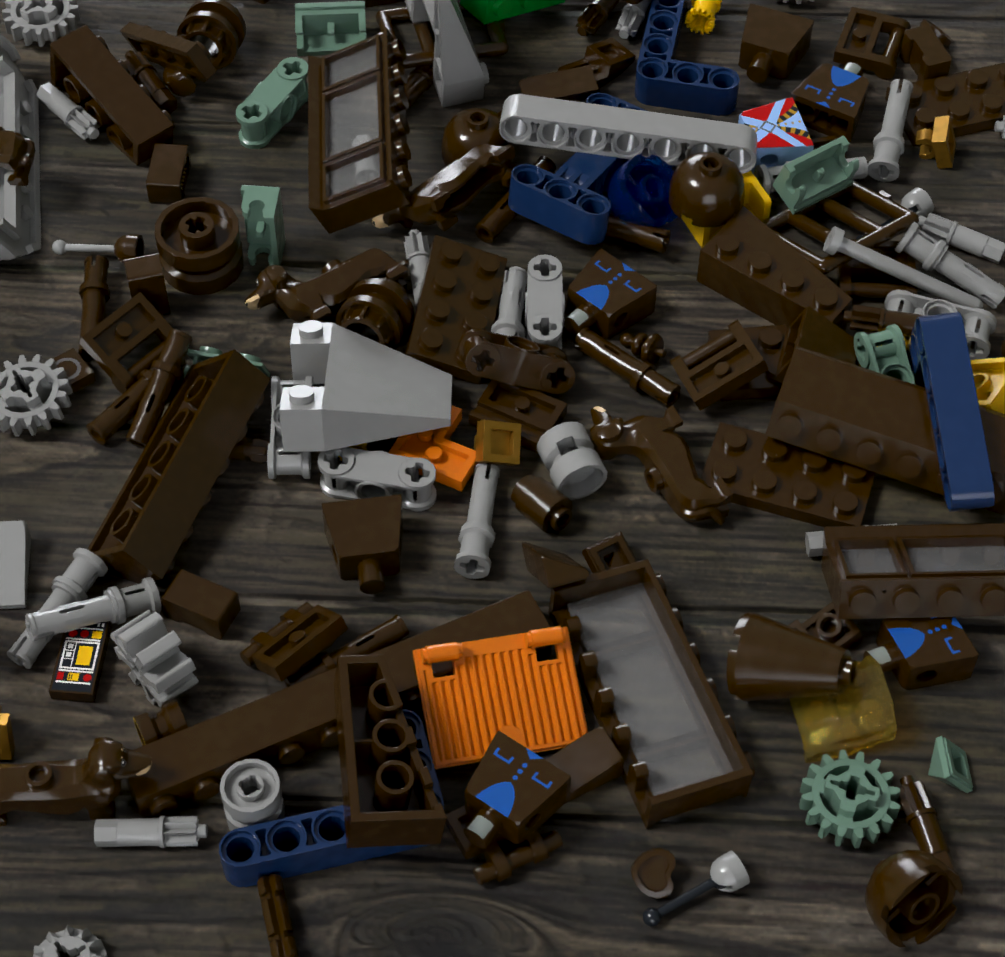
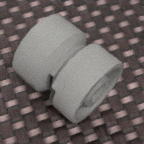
[537,422,607,500]
[220,759,285,831]

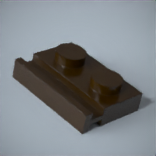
[469,380,567,454]

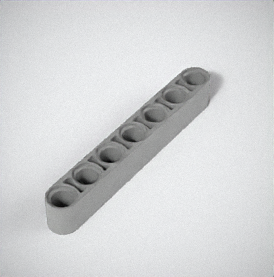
[499,94,757,174]

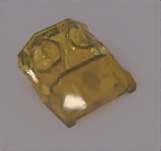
[789,655,897,763]

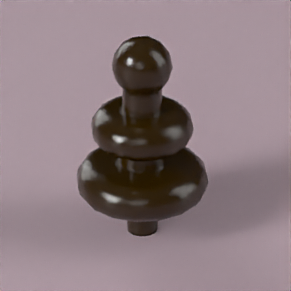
[620,333,667,365]

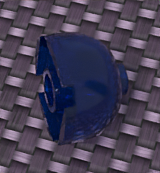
[608,154,678,228]

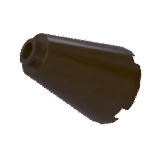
[726,612,858,701]

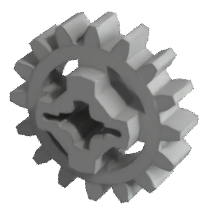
[2,0,81,47]
[0,354,73,437]

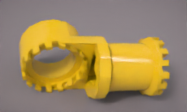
[685,0,722,35]

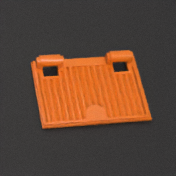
[412,626,588,770]

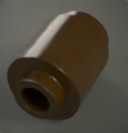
[511,475,572,533]

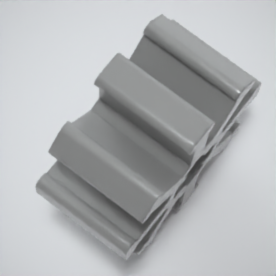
[110,610,199,708]

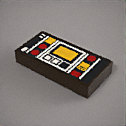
[49,621,112,703]

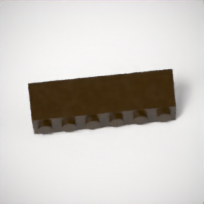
[766,346,1005,515]
[87,349,270,584]

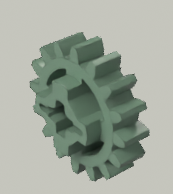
[799,749,900,848]

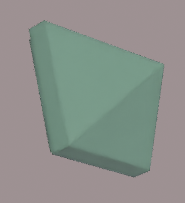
[928,736,973,793]

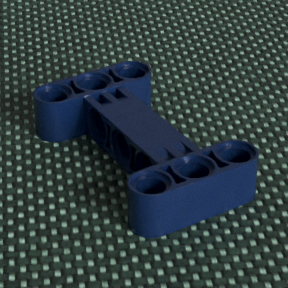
[508,93,675,245]

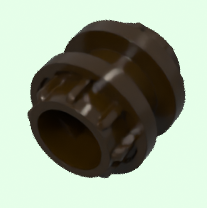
[176,0,246,70]
[336,278,414,350]

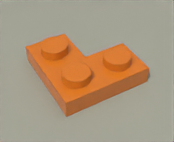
[388,405,479,492]

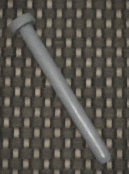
[823,226,983,309]

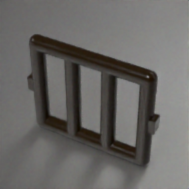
[376,0,509,69]
[762,180,919,275]

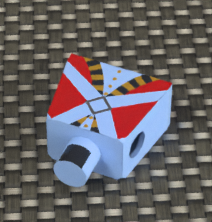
[738,97,814,174]

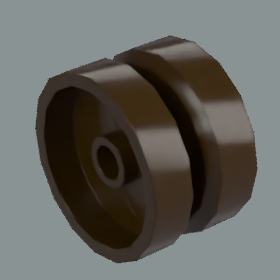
[155,197,244,295]

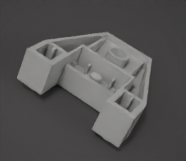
[405,0,489,108]
[279,320,453,452]

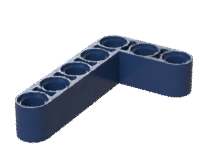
[635,0,740,116]
[906,312,995,512]
[219,709,445,887]

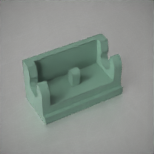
[295,1,367,56]
[773,136,859,214]
[241,185,286,266]

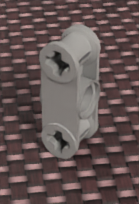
[525,254,565,350]
[884,290,997,360]
[267,376,314,479]
[318,447,437,511]

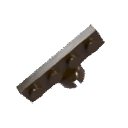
[120,22,217,97]

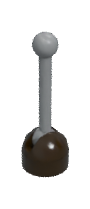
[52,234,145,263]

